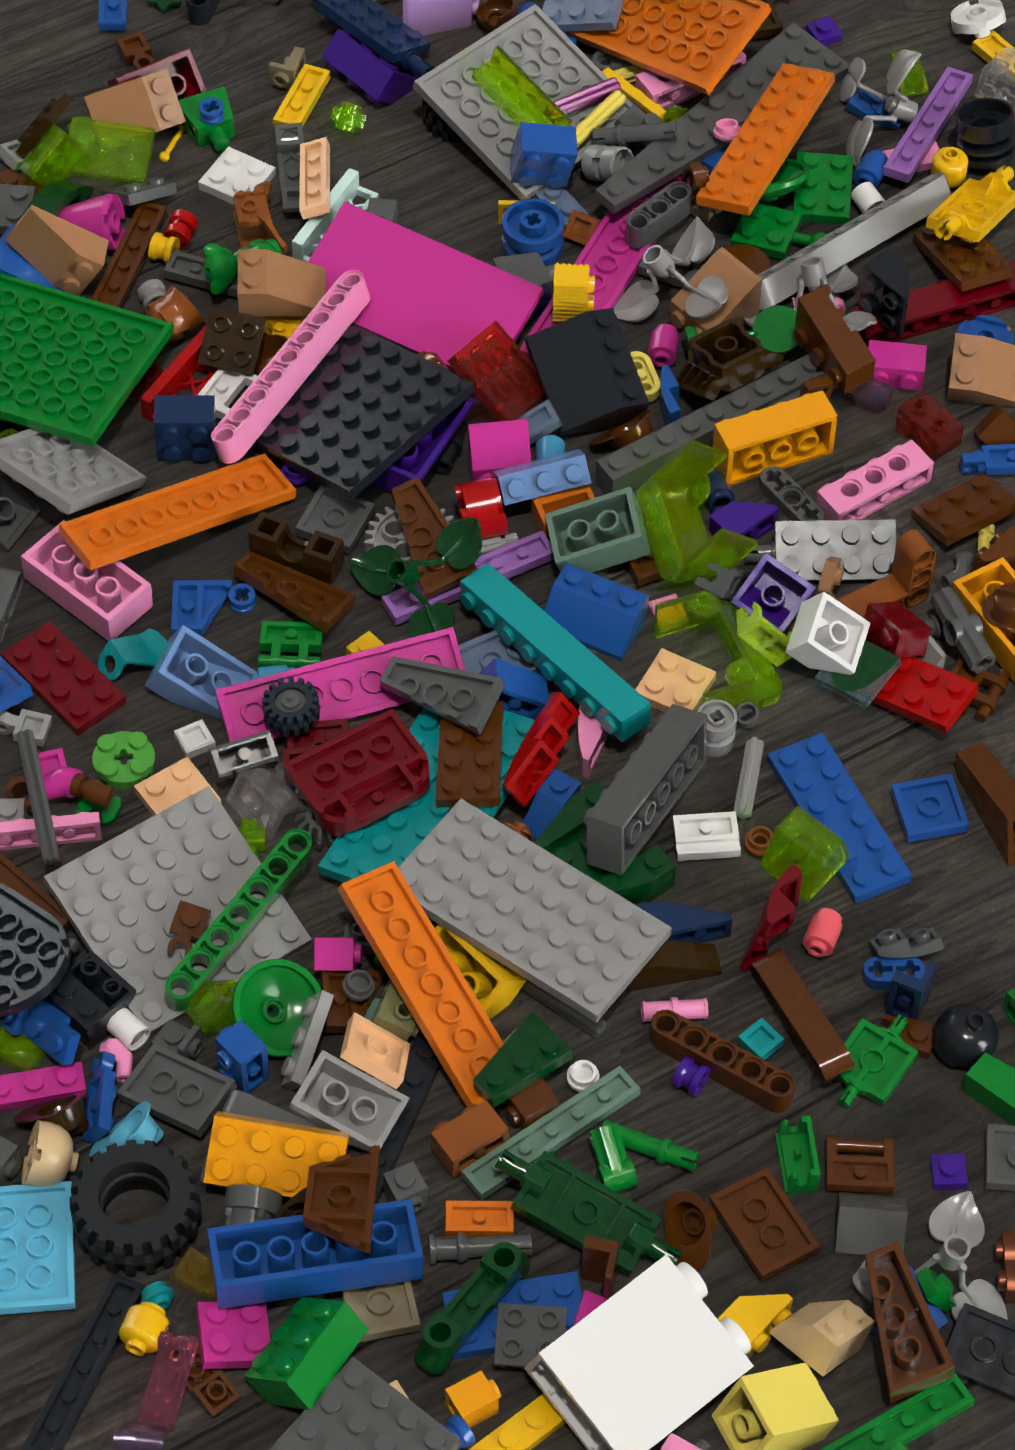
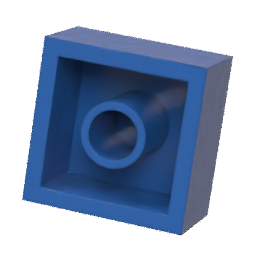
[510,122,577,187]

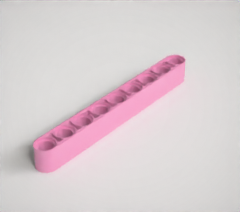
[211,270,370,464]

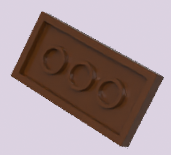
[913,227,1014,292]
[435,701,504,808]

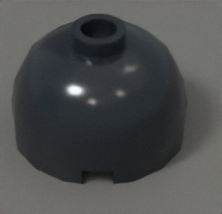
[931,1003,999,1070]

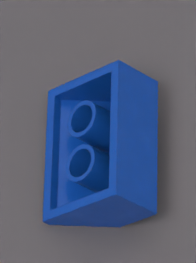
[544,563,649,661]

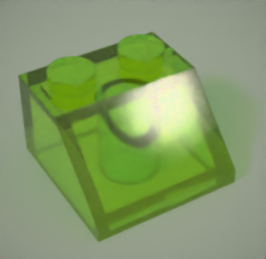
[19,124,88,188]
[760,806,850,903]

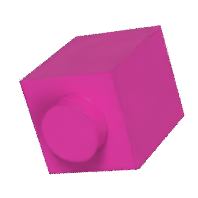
[314,937,362,971]

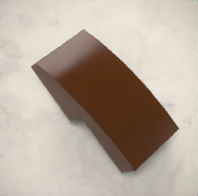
[171,1347,241,1418]

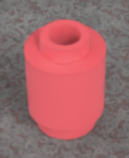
[802,908,843,957]

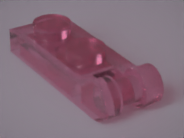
[136,1331,198,1432]

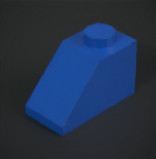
[523,769,581,841]

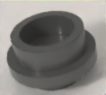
[342,969,375,1002]

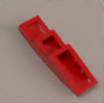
[502,692,580,807]

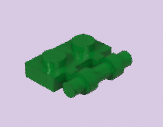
[258,621,323,668]

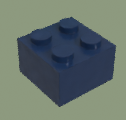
[154,395,217,462]

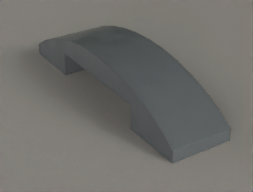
[274,123,304,212]

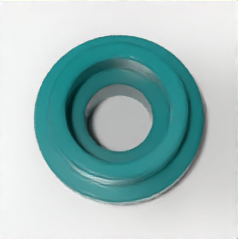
[141,1281,175,1309]

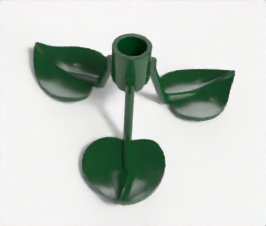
[349,517,482,638]

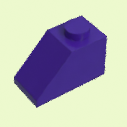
[709,501,779,556]

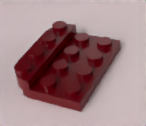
[283,708,430,837]

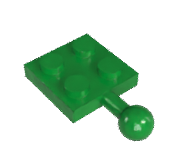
[731,203,827,260]

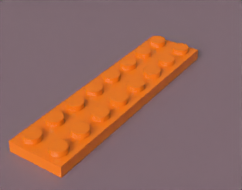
[696,63,835,216]
[59,453,297,571]
[337,861,504,1107]

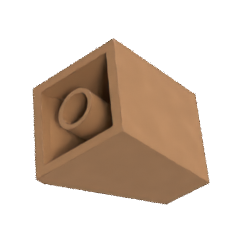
[669,247,762,334]

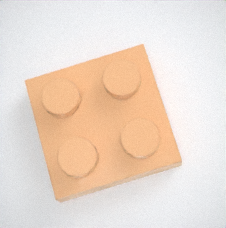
[635,648,717,713]
[134,757,221,816]
[340,1012,410,1090]

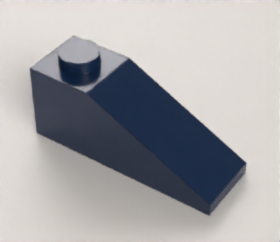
[636,901,732,943]

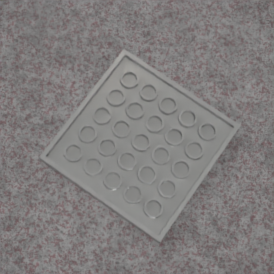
[413,4,633,200]
[44,786,312,1036]

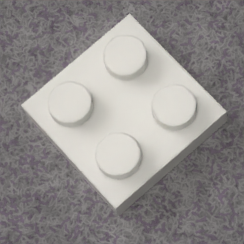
[198,146,276,205]

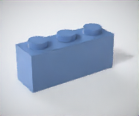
[493,449,591,505]

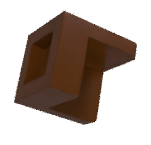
[974,404,1015,445]

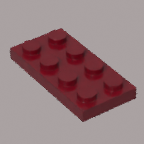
[1,621,126,736]

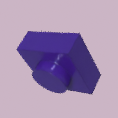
[805,16,843,46]
[930,1153,968,1191]

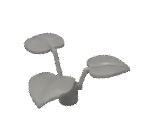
[839,49,922,167]
[614,217,729,322]
[744,256,877,332]
[852,1191,1008,1322]

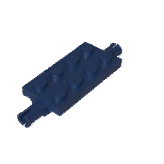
[312,0,435,77]

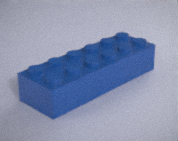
[207,1199,423,1309]

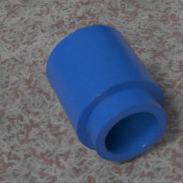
[853,150,888,188]

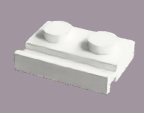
[672,811,741,861]

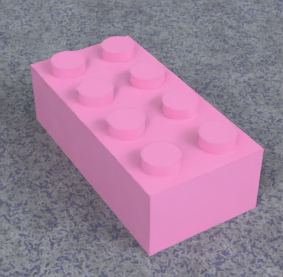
[21,520,153,641]

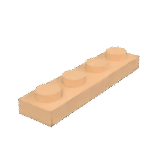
[299,137,330,220]

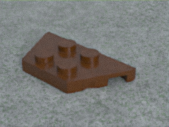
[303,1145,380,1253]

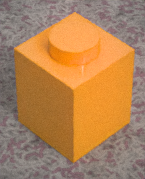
[445,1370,501,1428]

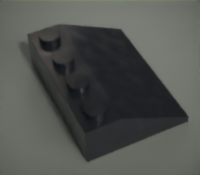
[525,308,649,436]

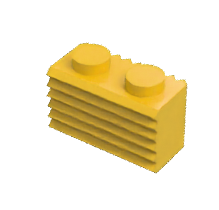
[552,263,595,321]

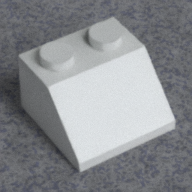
[785,592,870,675]

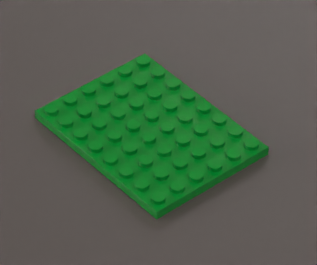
[0,273,174,447]

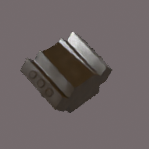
[676,318,785,401]

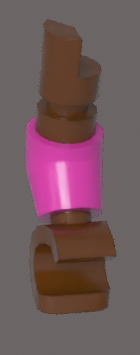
[5,767,113,816]

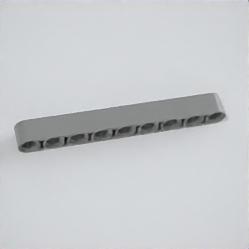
[758,172,952,310]

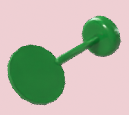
[684,305,798,354]

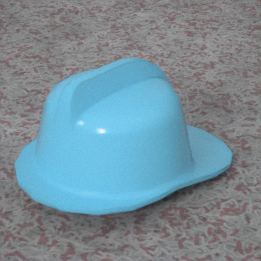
[89,1101,164,1157]

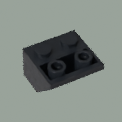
[859,248,909,337]
[44,950,136,1050]

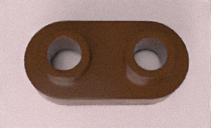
[681,161,709,201]

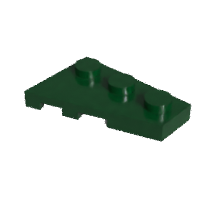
[473,1012,573,1108]

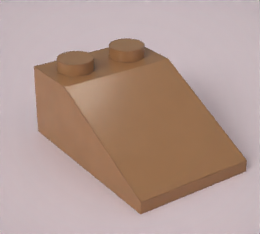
[83,68,186,150]
[6,205,109,296]
[237,249,326,317]
[947,333,1015,407]

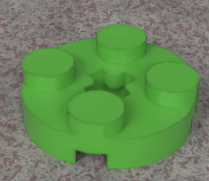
[92,731,156,790]

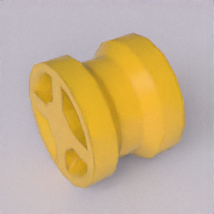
[148,232,180,264]

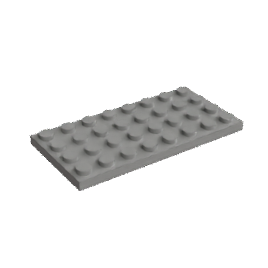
[398,799,672,1023]

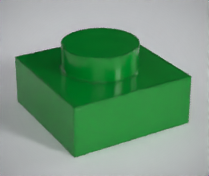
[916,1267,957,1312]

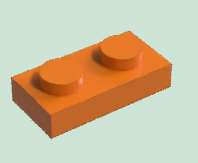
[445,1200,514,1237]

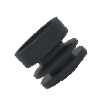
[955,97,1015,169]

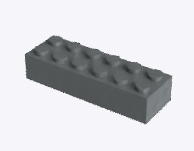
[584,704,707,875]

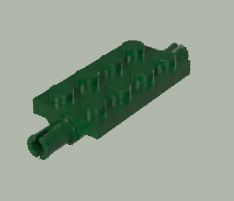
[494,1149,682,1277]

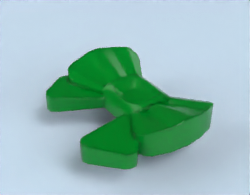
[75,797,122,826]

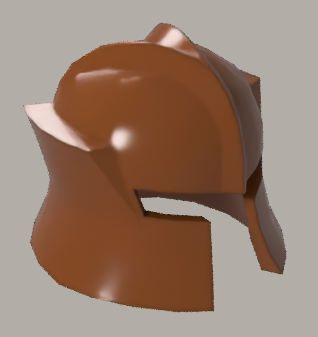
[146,285,207,345]

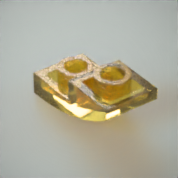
[170,1246,217,1302]

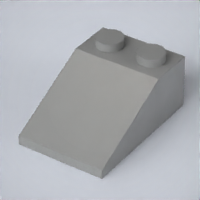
[288,1050,410,1151]

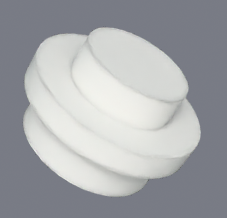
[566,1060,600,1092]

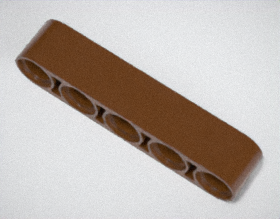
[751,948,855,1082]
[650,1009,795,1113]

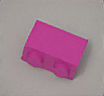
[864,340,927,391]

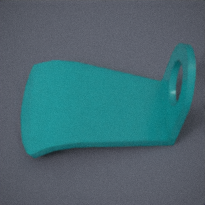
[98,629,167,680]

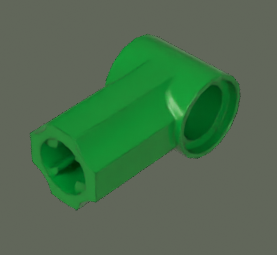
[589,1124,638,1192]

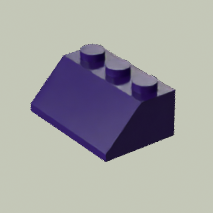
[321,29,419,105]

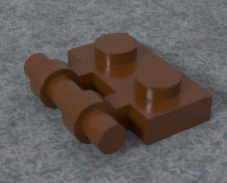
[952,654,1010,722]

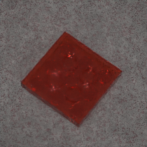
[447,320,544,422]

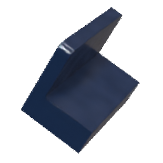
[885,961,936,1020]

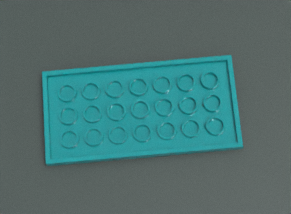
[318,708,535,883]

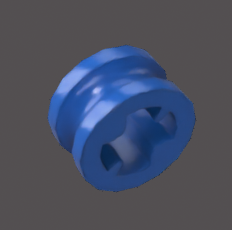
[199,97,224,125]
[228,583,256,614]

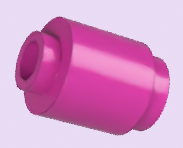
[648,324,680,367]

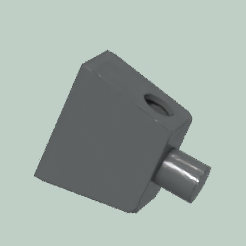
[493,252,561,305]

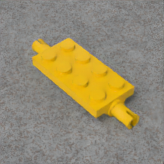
[926,165,1015,242]

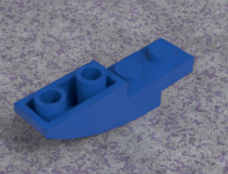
[0,1000,81,1065]

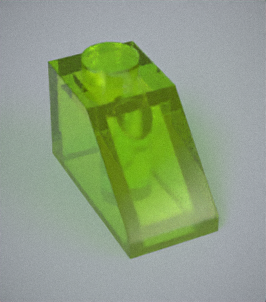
[185,980,238,1033]

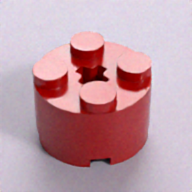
[454,476,508,540]

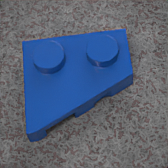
[171,580,232,636]

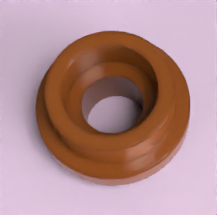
[744,826,776,857]

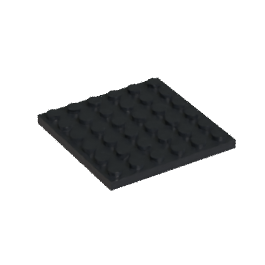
[252,323,475,500]

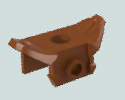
[233,181,287,255]

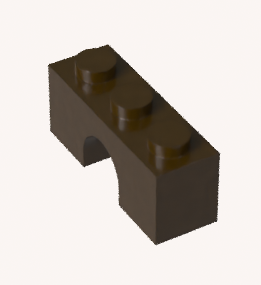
[248,511,344,584]

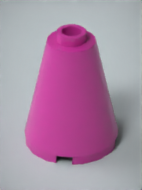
[56,193,126,250]

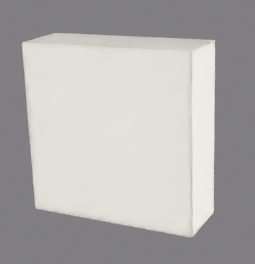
[174,719,216,759]

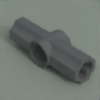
[930,586,996,674]

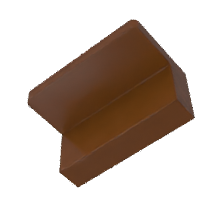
[581,1235,620,1299]

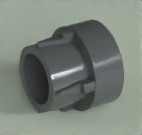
[223,1184,283,1226]

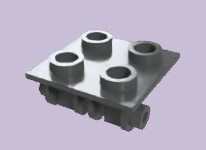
[494,1303,567,1369]

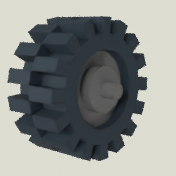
[262,677,320,737]

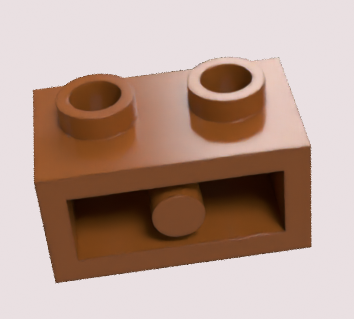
[431,1100,509,1178]

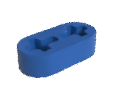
[862,956,925,990]

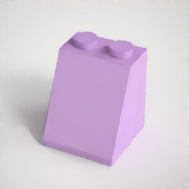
[403,0,480,36]

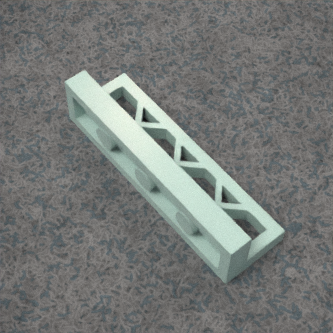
[292,168,379,262]

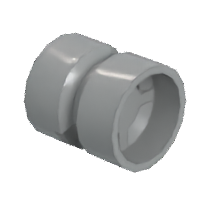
[581,144,634,182]
[698,699,737,757]

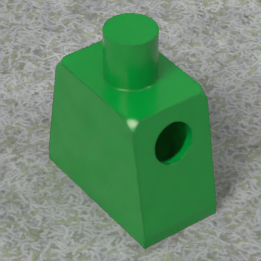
[179,87,235,151]

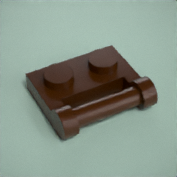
[825,1135,895,1194]

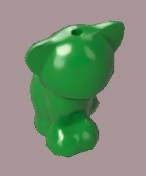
[203,238,282,295]

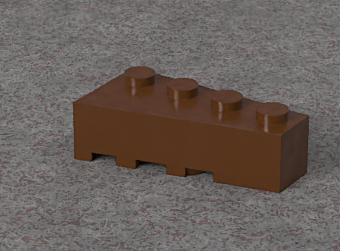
[865,1241,955,1404]

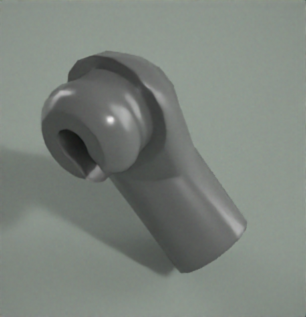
[942,551,975,588]

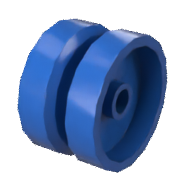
[501,198,564,266]

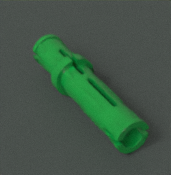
[602,1119,700,1173]

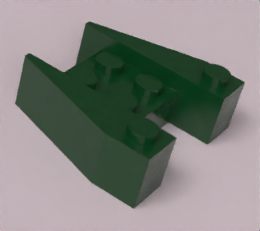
[534,780,677,905]

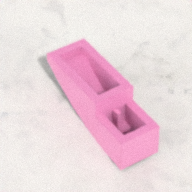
[577,705,609,778]

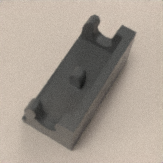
[694,563,751,599]

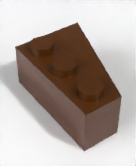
[793,284,876,394]

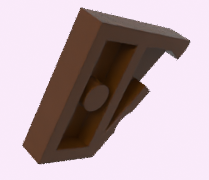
[320,970,384,1033]

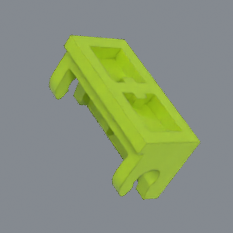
[736,602,792,667]

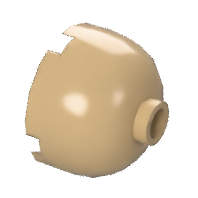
[21,1120,79,1187]

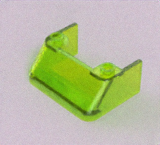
[636,440,758,583]
[653,591,782,709]

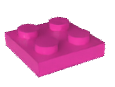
[196,1302,270,1369]

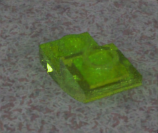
[890,49,929,96]

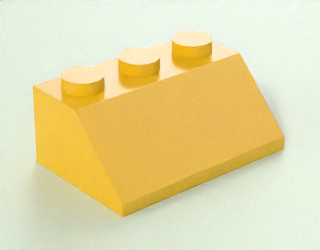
[435,924,527,1019]

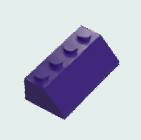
[371,397,475,492]

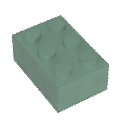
[545,486,651,573]

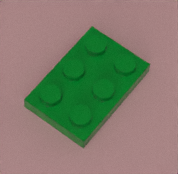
[793,152,853,225]

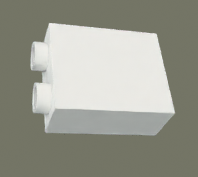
[525,1255,754,1450]

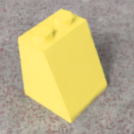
[711,1363,839,1450]

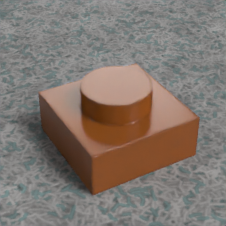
[563,210,601,245]

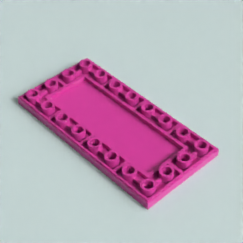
[308,201,544,387]

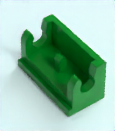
[775,1115,821,1195]

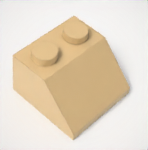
[770,1300,875,1377]

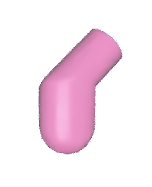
[99,1038,133,1083]

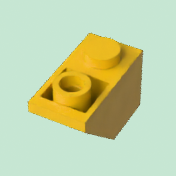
[717,1294,793,1358]

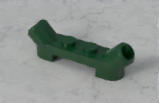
[414,1242,530,1374]

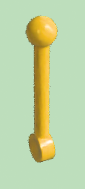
[159,124,185,162]

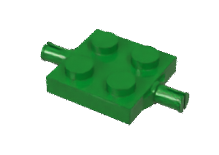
[834,1015,918,1108]

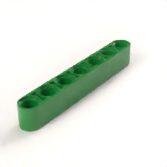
[164,828,312,1011]

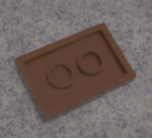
[911,473,1015,546]
[709,1167,820,1282]

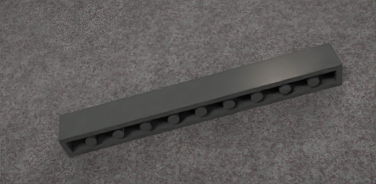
[595,354,838,494]

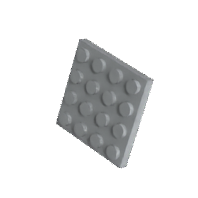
[0,428,146,515]

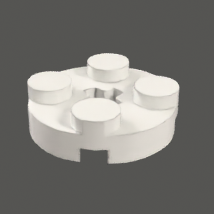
[951,0,1006,38]

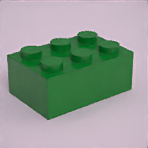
[244,1297,368,1410]

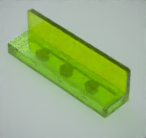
[472,46,572,126]

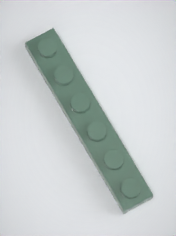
[461,1066,641,1201]

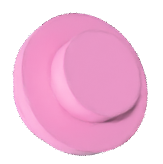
[713,118,741,143]

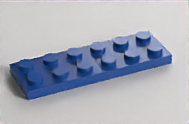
[767,732,912,904]

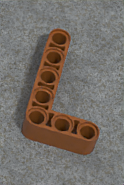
[789,529,936,632]

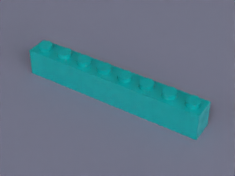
[460,563,650,742]

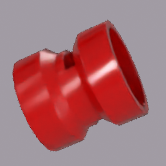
[163,209,198,250]

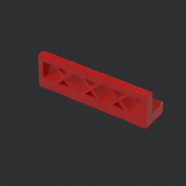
[140,324,218,423]

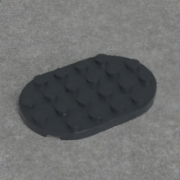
[0,883,71,1017]

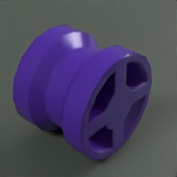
[671,1056,711,1097]

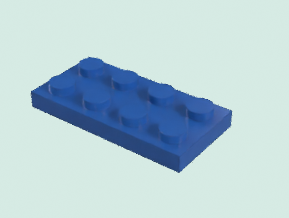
[442,1271,582,1360]

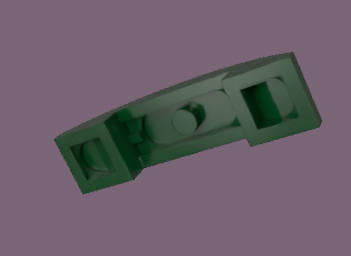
[22,180,93,216]

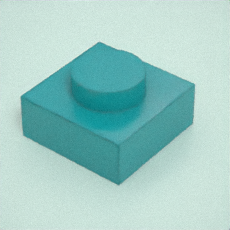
[737,1018,784,1060]

